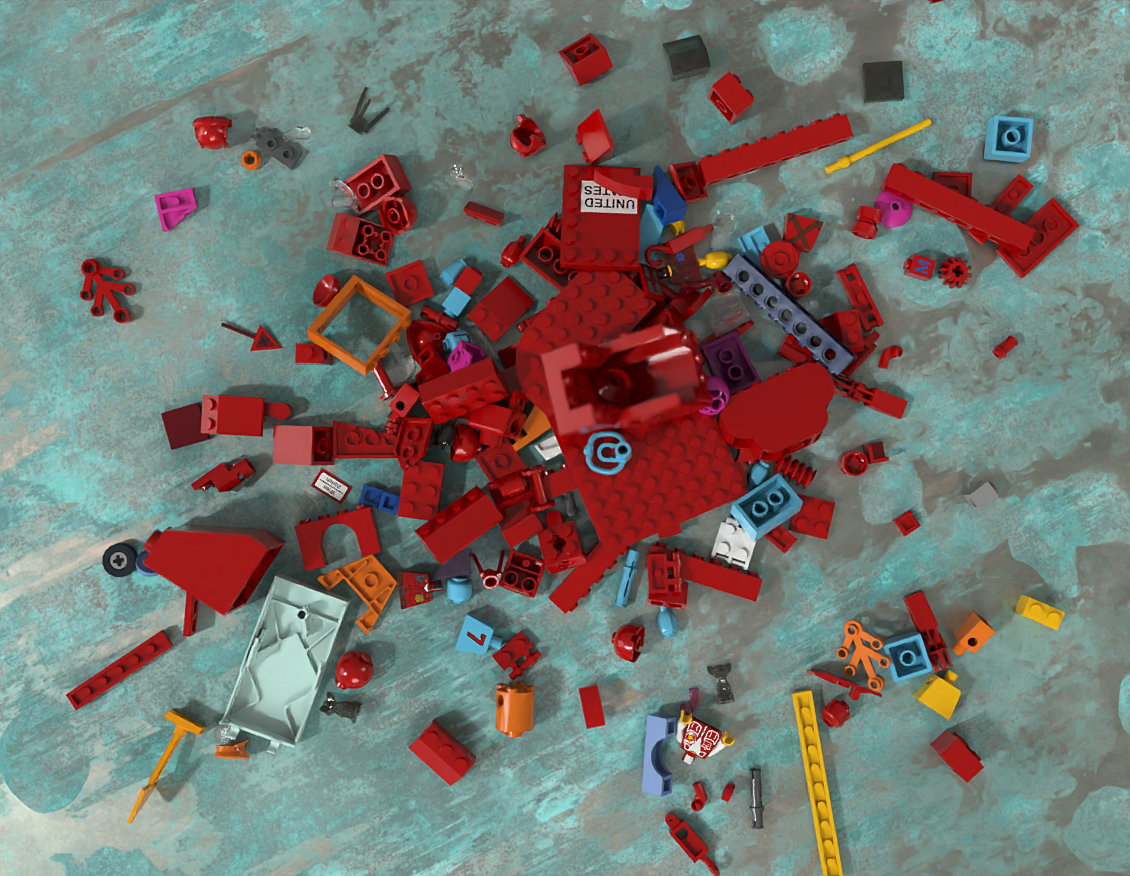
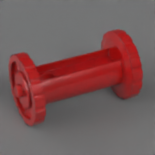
[373,357,402,402]
[521,464,556,512]

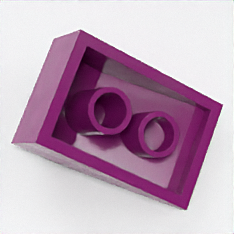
[701,332,762,397]

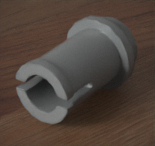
[561,492,579,517]

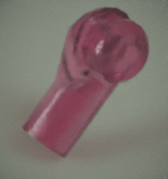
[680,688,699,715]

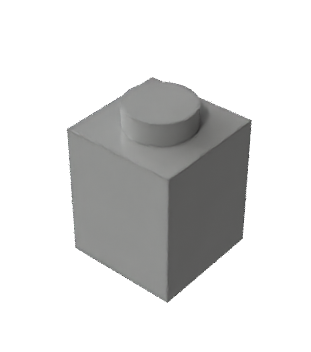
[963,481,999,511]

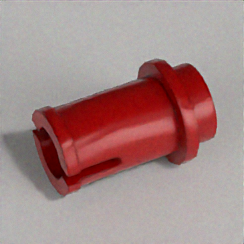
[992,335,1018,359]

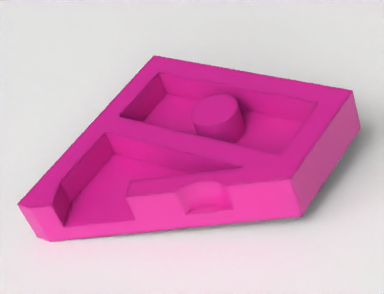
[154,188,198,232]

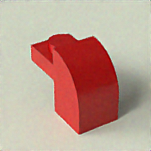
[415,344,448,385]

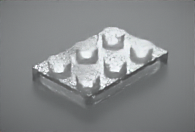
[568,670,634,740]

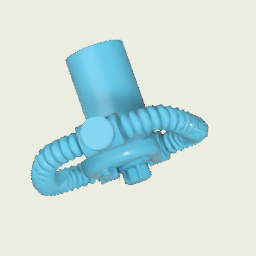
[584,431,632,475]

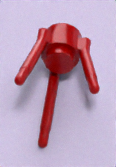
[472,550,505,590]

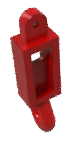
[644,224,713,267]
[665,812,720,876]

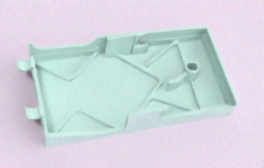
[219,574,351,754]

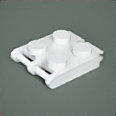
[711,517,757,570]

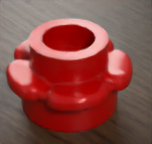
[383,420,400,435]

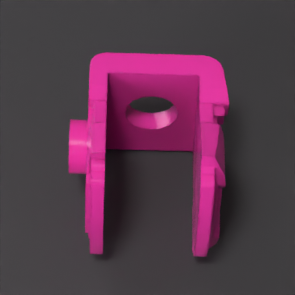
[446,340,486,373]

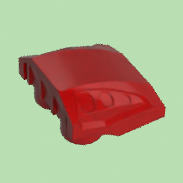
[498,548,545,598]

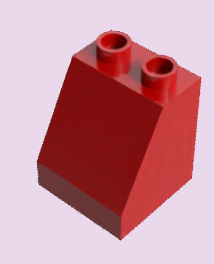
[143,524,286,616]

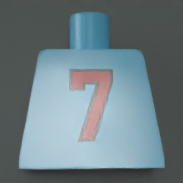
[455,612,503,655]

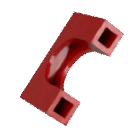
[294,504,383,571]

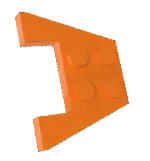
[317,554,398,634]

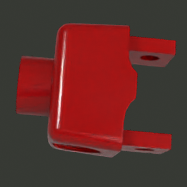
[468,390,527,448]

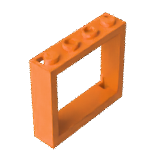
[307,275,412,376]

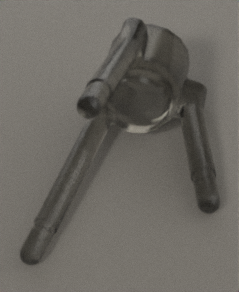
[348,87,390,135]

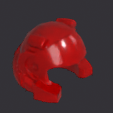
[509,114,546,157]
[192,116,232,150]

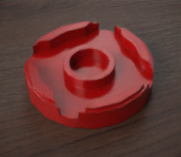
[760,240,799,279]

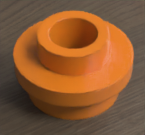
[241,150,261,170]

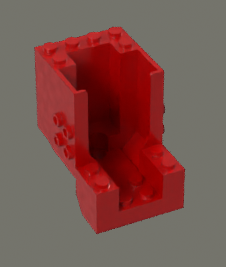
[542,324,713,435]

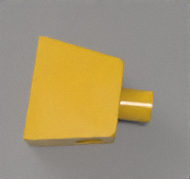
[913,670,961,720]

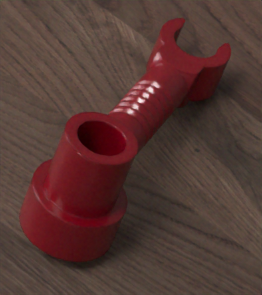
[680,270,733,296]

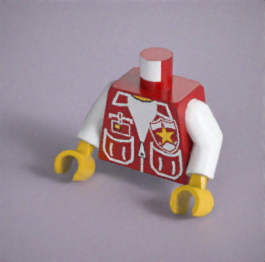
[676,710,736,765]

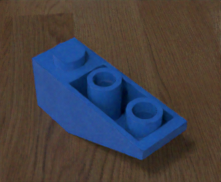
[652,165,687,226]

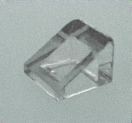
[214,721,234,743]

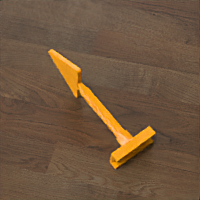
[127,710,206,824]

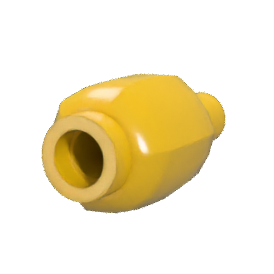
[697,251,732,269]

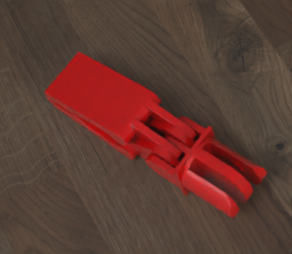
[832,373,908,420]
[903,590,953,673]

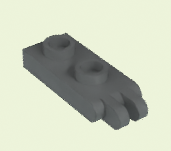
[251,128,303,170]

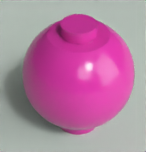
[699,376,730,415]

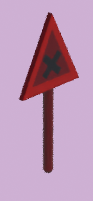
[221,323,282,351]

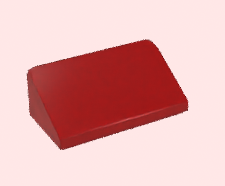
[463,201,505,227]

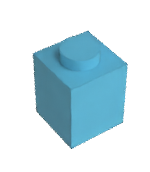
[442,286,472,318]

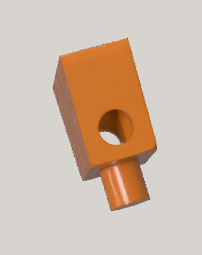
[952,610,996,657]

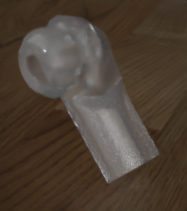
[282,126,312,142]

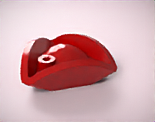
[406,320,451,364]

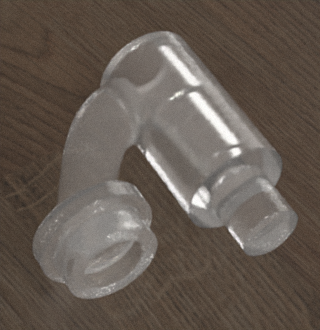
[326,176,358,210]

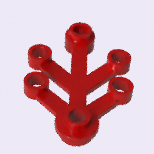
[80,259,136,324]

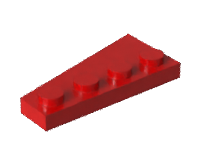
[333,420,397,459]

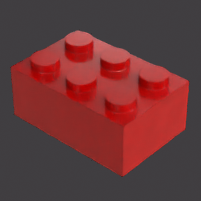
[397,460,446,521]

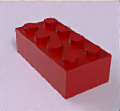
[418,357,509,425]

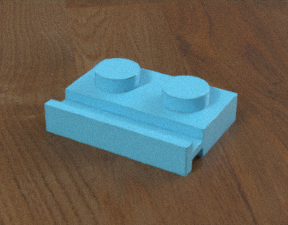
[737,226,770,269]

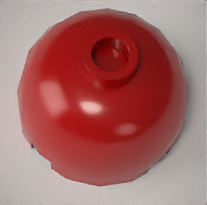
[379,195,418,235]
[450,424,482,463]
[611,623,645,663]

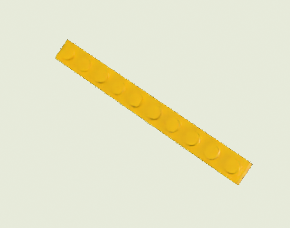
[791,689,843,876]

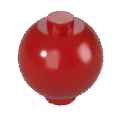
[335,650,374,690]

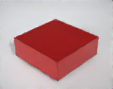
[893,510,920,536]

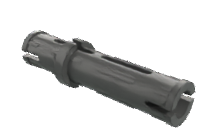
[749,768,764,829]

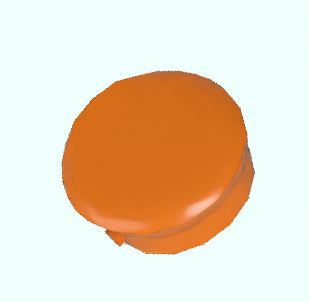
[214,739,250,760]

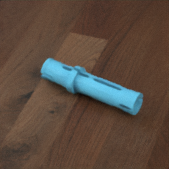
[615,549,641,608]

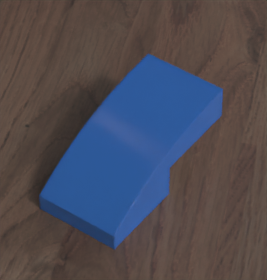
[358,484,400,515]

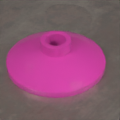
[874,191,912,227]

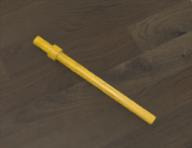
[825,118,932,174]

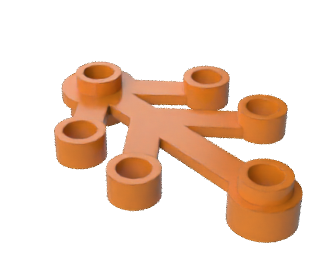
[837,620,892,691]

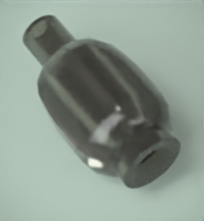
[434,417,458,449]

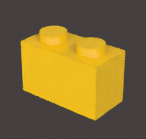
[1014,594,1065,630]

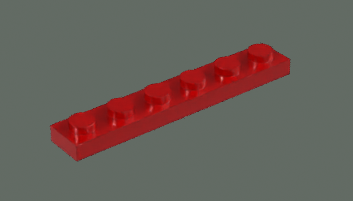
[66,630,174,711]

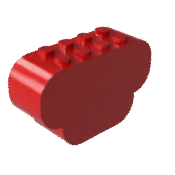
[718,363,835,462]

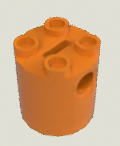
[496,682,535,737]

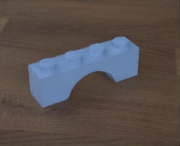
[641,712,677,797]

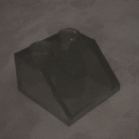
[662,35,711,82]

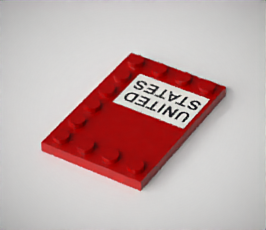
[560,165,641,271]

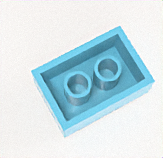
[730,473,803,542]

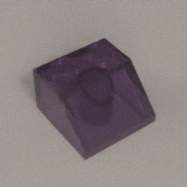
[433,546,475,580]

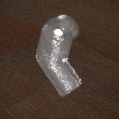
[450,164,474,191]

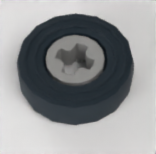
[102,543,138,577]

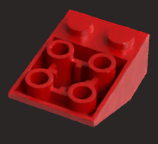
[326,212,395,267]

